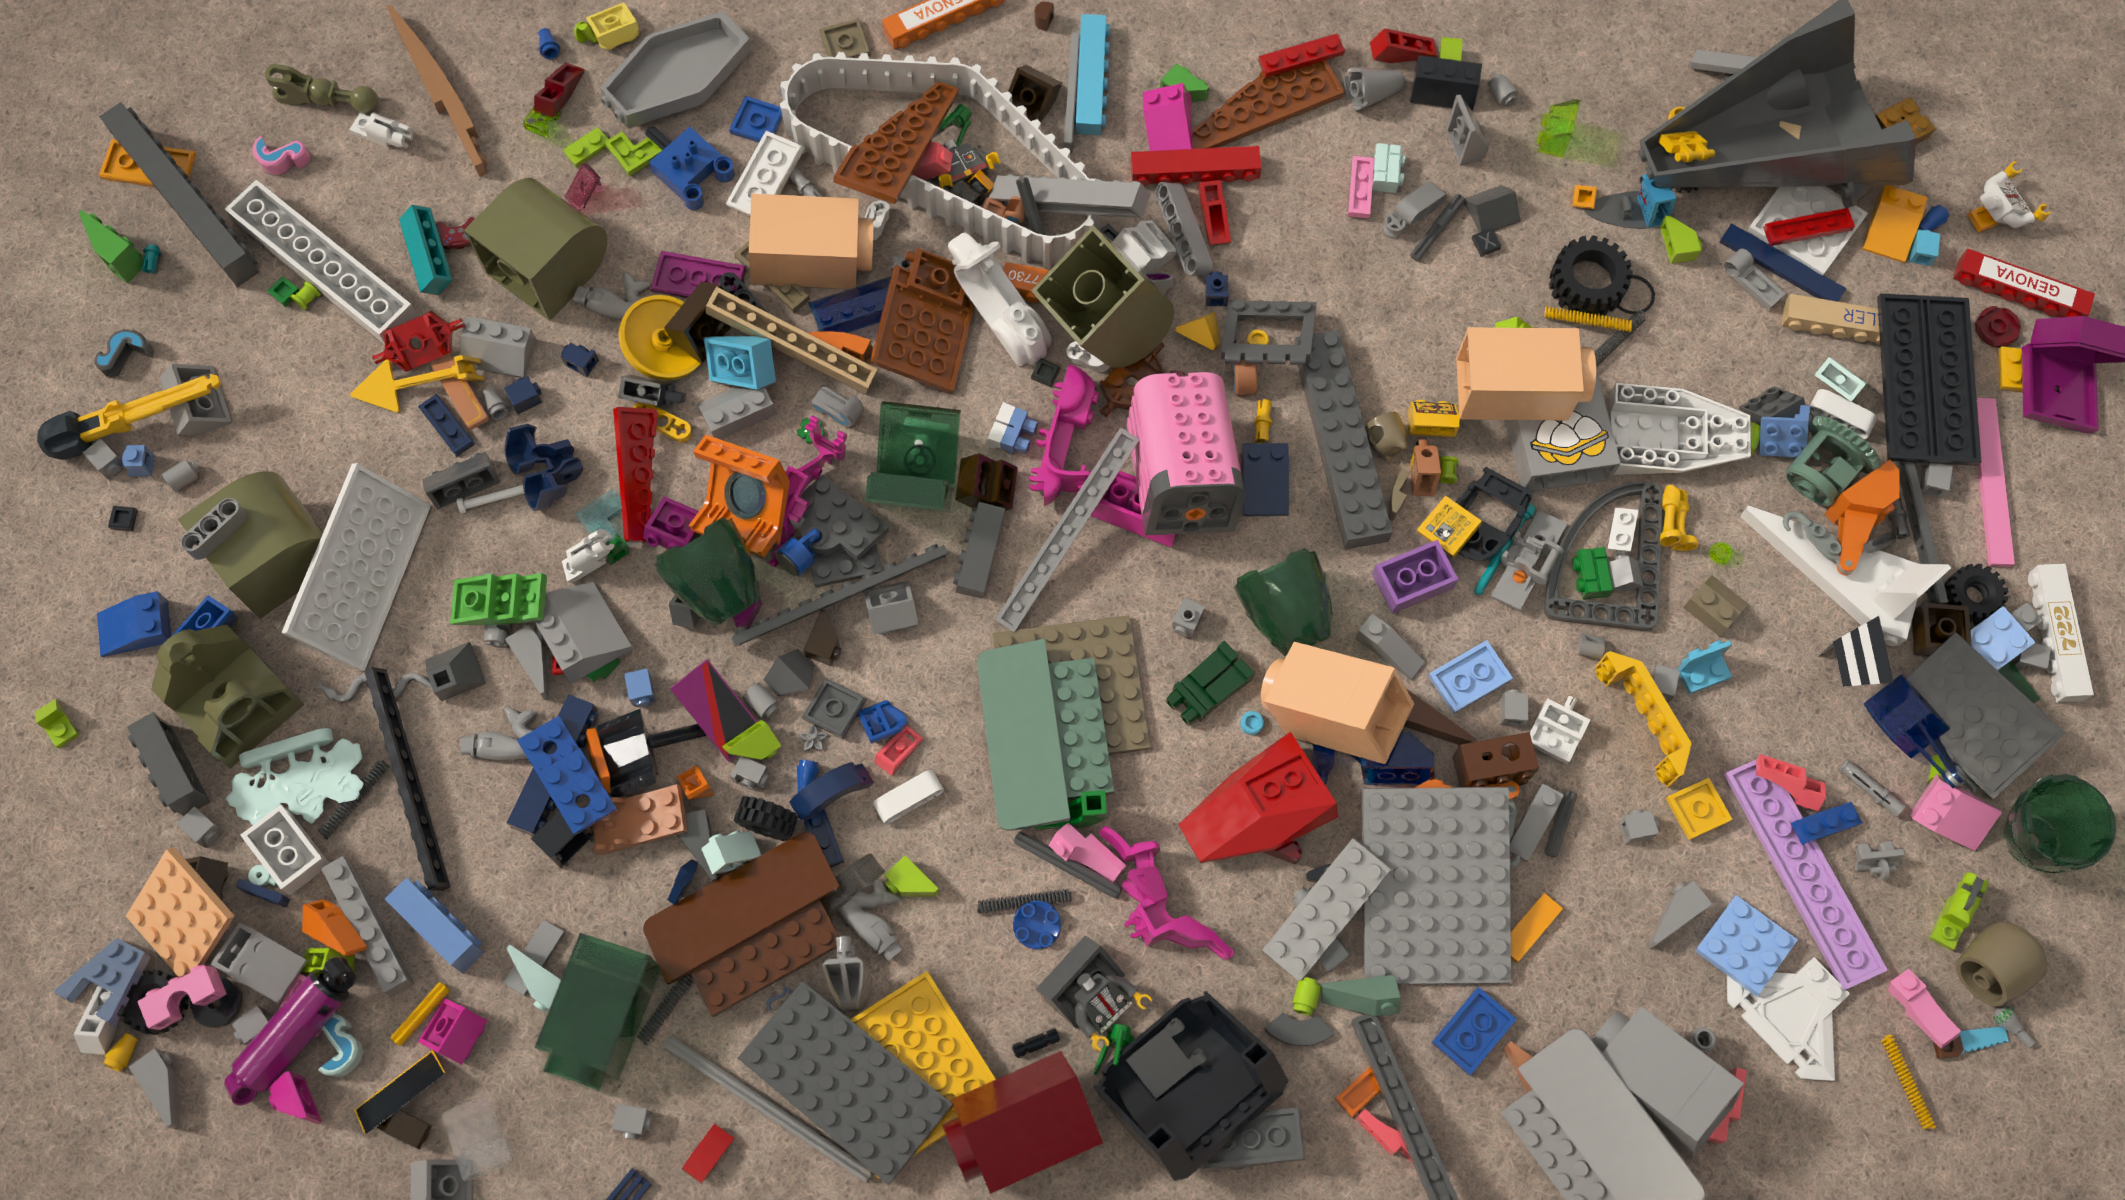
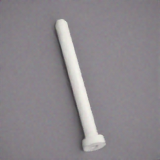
[456,485,524,514]

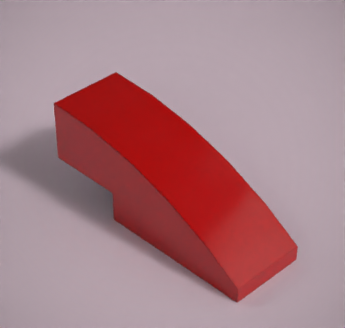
[1198,180,1231,246]

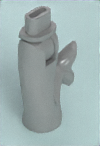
[573,273,651,319]
[461,707,537,760]
[833,878,903,961]

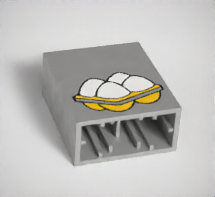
[1505,371,1621,492]

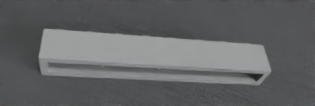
[989,174,1151,218]

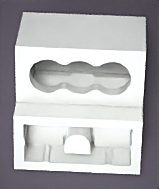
[1113,220,1177,274]

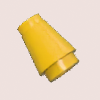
[103,1033,138,1073]

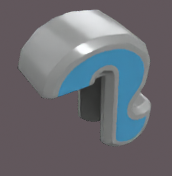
[811,386,864,427]

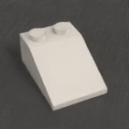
[1873,564,1951,620]

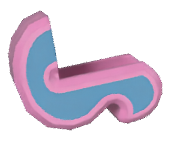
[253,136,311,175]

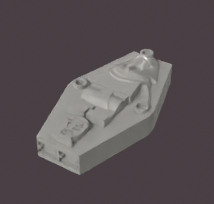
[600,11,751,128]

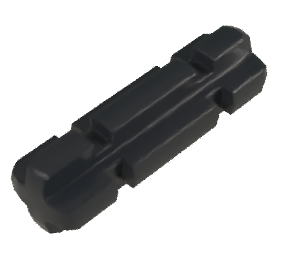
[1012,1029,1060,1058]

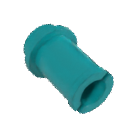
[141,244,162,274]

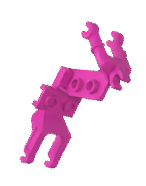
[747,415,847,567]

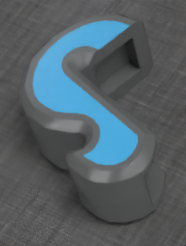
[94,329,154,378]

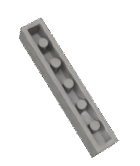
[321,856,414,997]

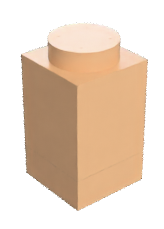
[749,194,874,289]
[1456,327,1596,420]
[1261,642,1414,764]

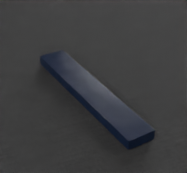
[1719,223,1846,302]

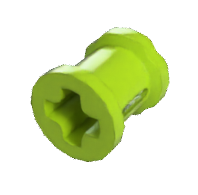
[290,281,321,310]
[1439,456,1459,484]

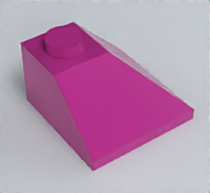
[269,1071,322,1124]

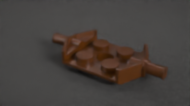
[1100,342,1165,417]

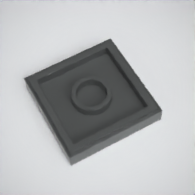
[802,678,866,740]

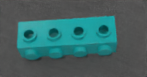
[399,205,453,295]

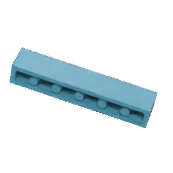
[1076,14,1110,135]

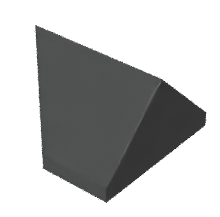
[763,649,814,696]

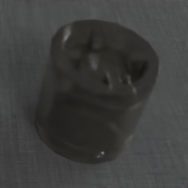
[950,179,985,207]

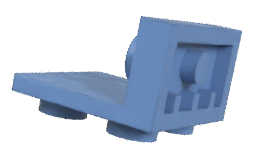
[1759,405,1810,457]

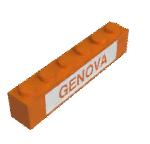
[882,0,1005,50]

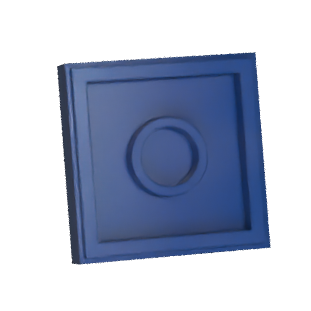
[729,96,783,143]

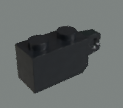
[618,375,686,406]

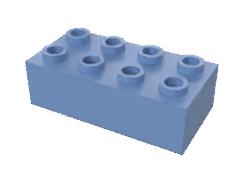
[385,878,484,973]

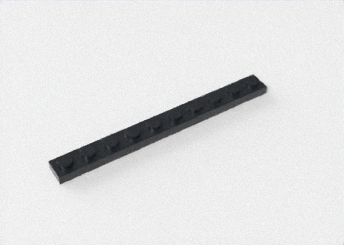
[364,667,451,891]

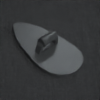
[1585,191,1648,229]

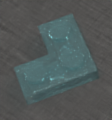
[575,489,622,545]

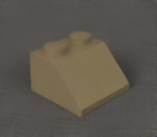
[1683,575,1748,637]

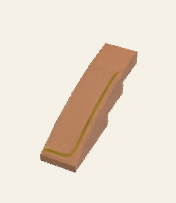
[430,353,489,431]

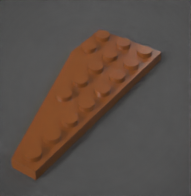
[833,81,959,204]

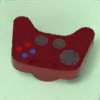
[436,217,475,249]

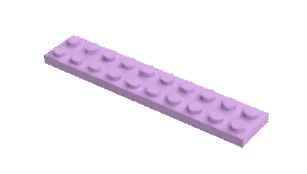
[1724,754,1888,990]

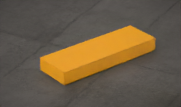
[1511,893,1563,963]

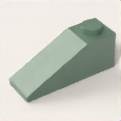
[1321,975,1401,1016]

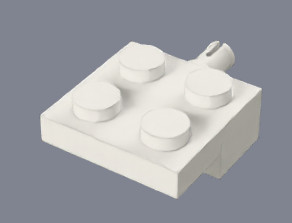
[1530,696,1590,765]

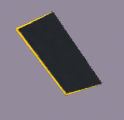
[354,1050,445,1135]

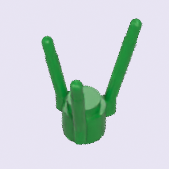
[938,104,972,146]
[1093,1024,1134,1075]

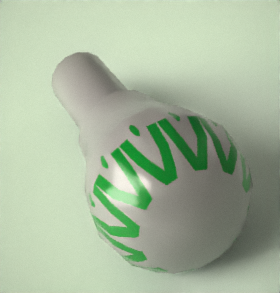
[1994,1006,2036,1048]

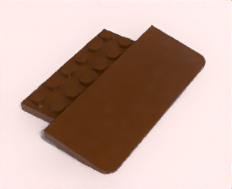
[643,832,841,1017]

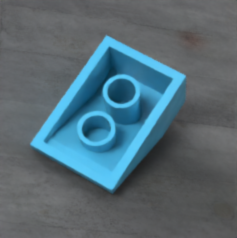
[704,336,776,390]

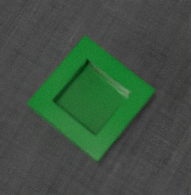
[267,276,300,307]

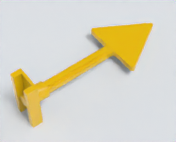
[350,355,484,412]

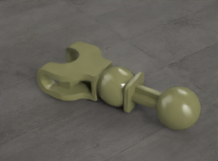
[264,64,378,114]

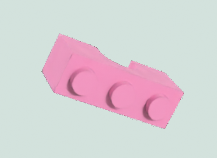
[138,964,226,1030]

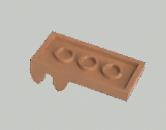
[588,784,688,855]

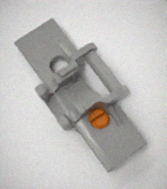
[1491,510,1568,611]

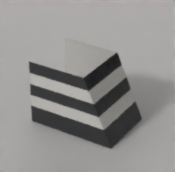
[1818,616,1894,687]

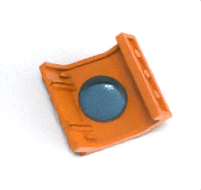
[689,435,790,557]

